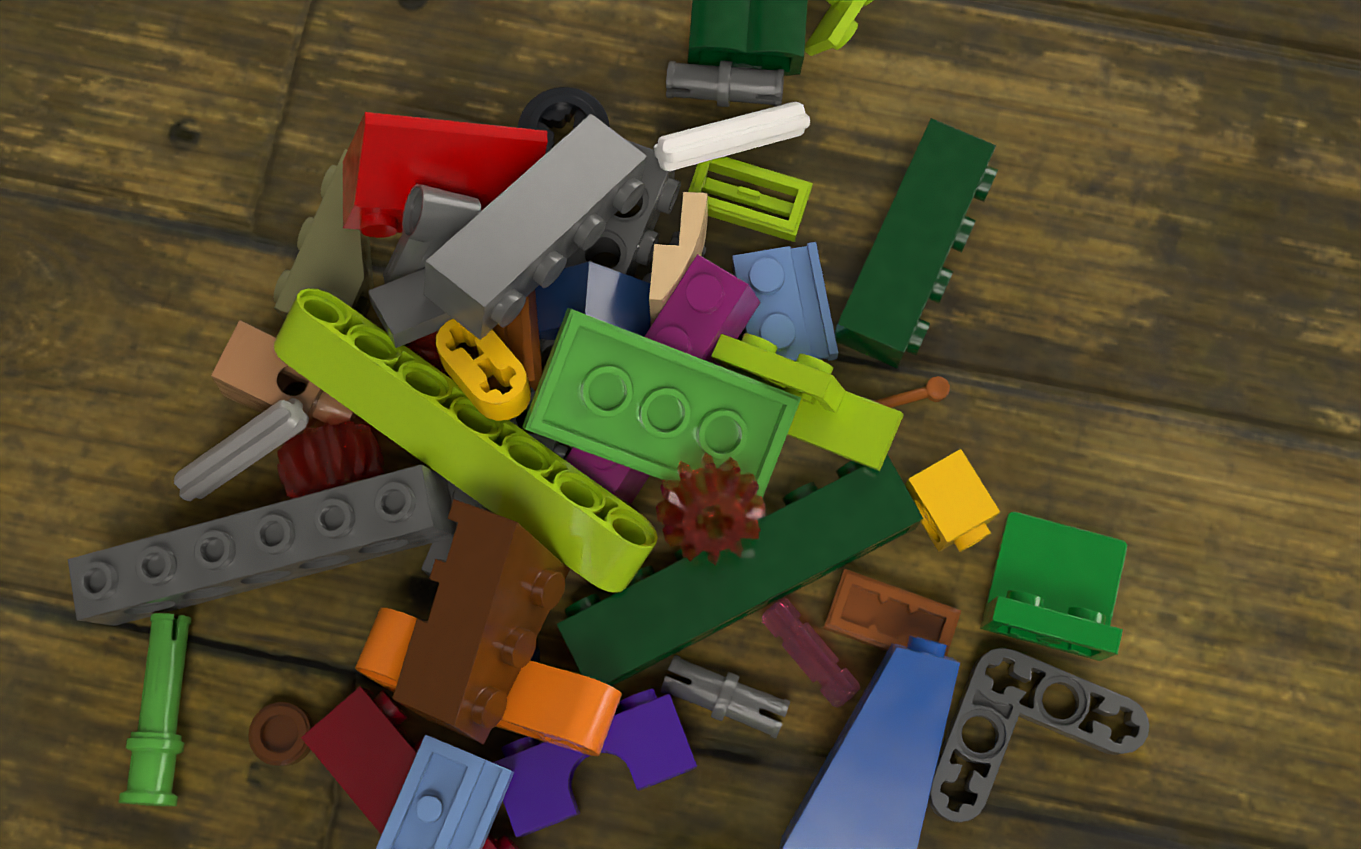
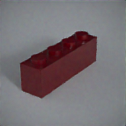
[301,686,519,849]

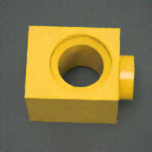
[905,449,1000,552]

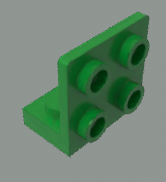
[980,512,1127,661]

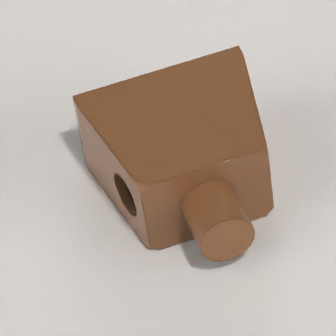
[211,320,356,433]

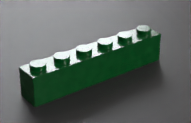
[557,454,923,687]

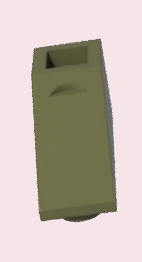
[274,149,374,321]

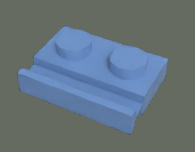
[732,242,838,361]
[376,735,514,849]

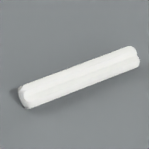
[654,102,810,171]

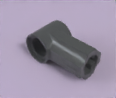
[383,184,482,284]

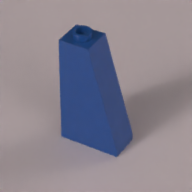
[779,636,960,849]

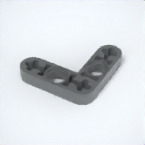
[928,648,1149,822]

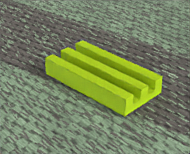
[688,156,813,242]

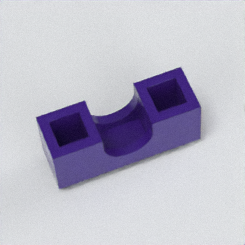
[492,689,697,837]

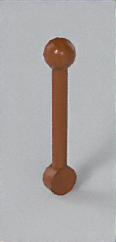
[874,376,950,408]

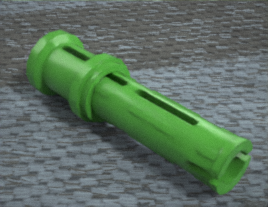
[118,613,192,807]

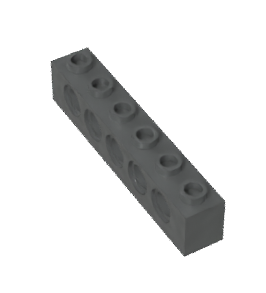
[68,465,456,626]

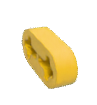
[436,319,531,421]

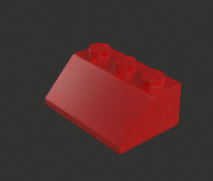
[342,112,548,238]

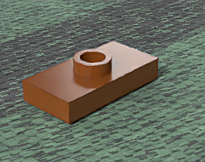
[823,569,961,657]

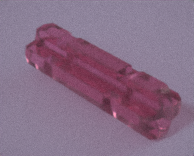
[762,598,860,707]

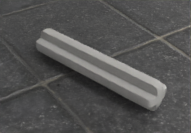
[174,398,309,501]

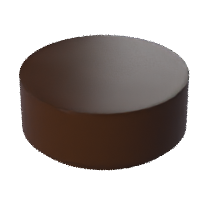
[248,702,314,766]

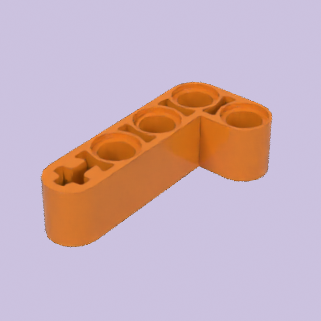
[355,608,622,756]

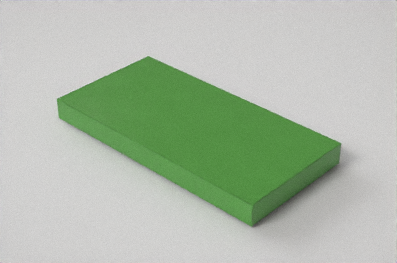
[522,308,801,514]

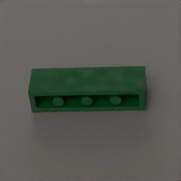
[834,118,998,368]

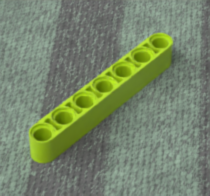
[274,288,658,592]

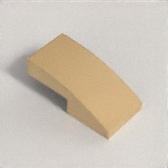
[649,192,708,326]

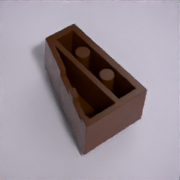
[392,499,570,744]

